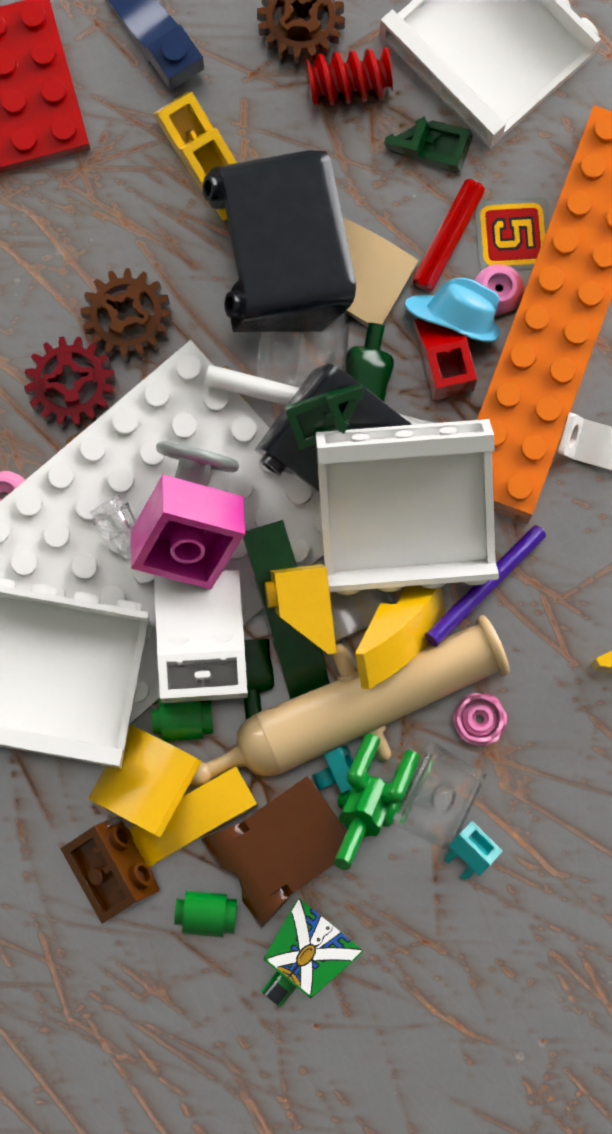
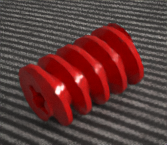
[306,47,393,107]

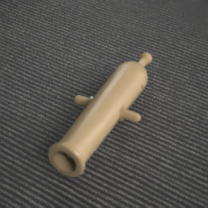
[191,615,510,787]

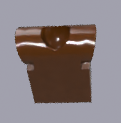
[200,776,347,929]

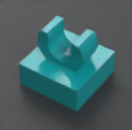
[312,746,354,794]
[444,821,502,880]

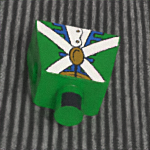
[261,898,363,1008]

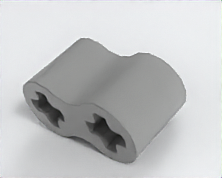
[330,589,395,645]

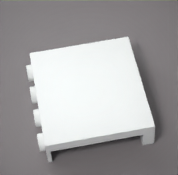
[379,0,601,149]
[315,419,499,595]
[0,578,150,768]

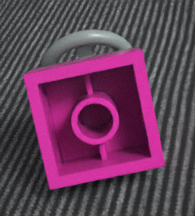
[131,441,245,589]

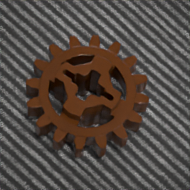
[257,0,345,64]
[81,268,172,361]

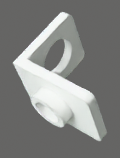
[558,413,612,470]

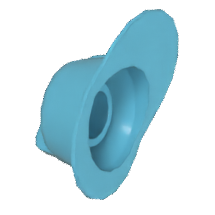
[405,278,500,342]

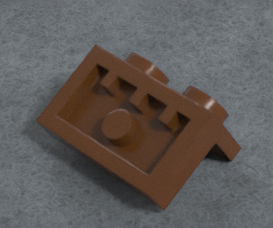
[60,816,160,924]

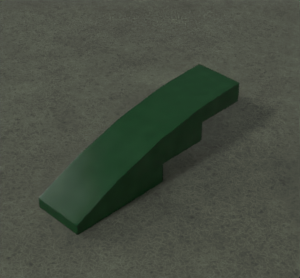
[243,520,330,699]

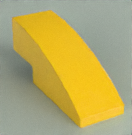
[152,92,237,221]
[355,585,446,689]
[128,766,258,867]

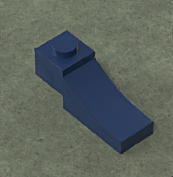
[105,0,204,90]

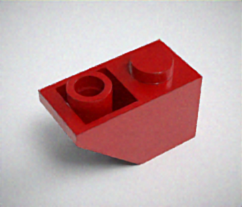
[413,319,477,401]

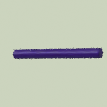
[425,525,546,647]

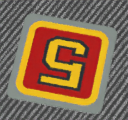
[475,197,549,271]

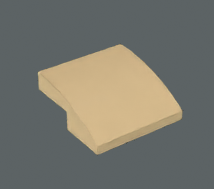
[343,218,419,328]

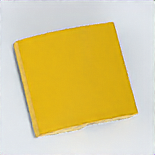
[88,724,202,838]

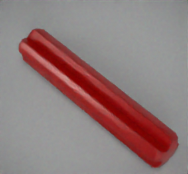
[413,178,485,292]

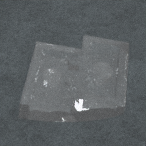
[257,313,349,388]

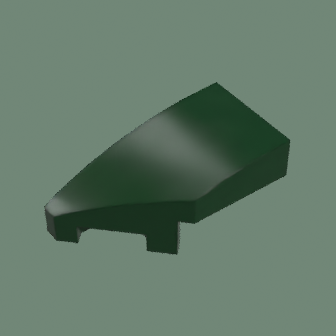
[384,116,473,173]
[285,384,364,450]

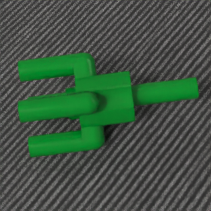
[334,733,420,870]

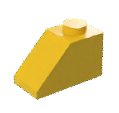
[265,564,337,654]

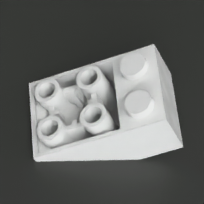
[154,570,248,703]

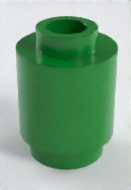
[151,699,213,742]
[174,891,237,938]

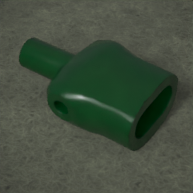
[345,323,394,402]
[244,639,275,719]

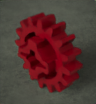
[24,336,116,428]

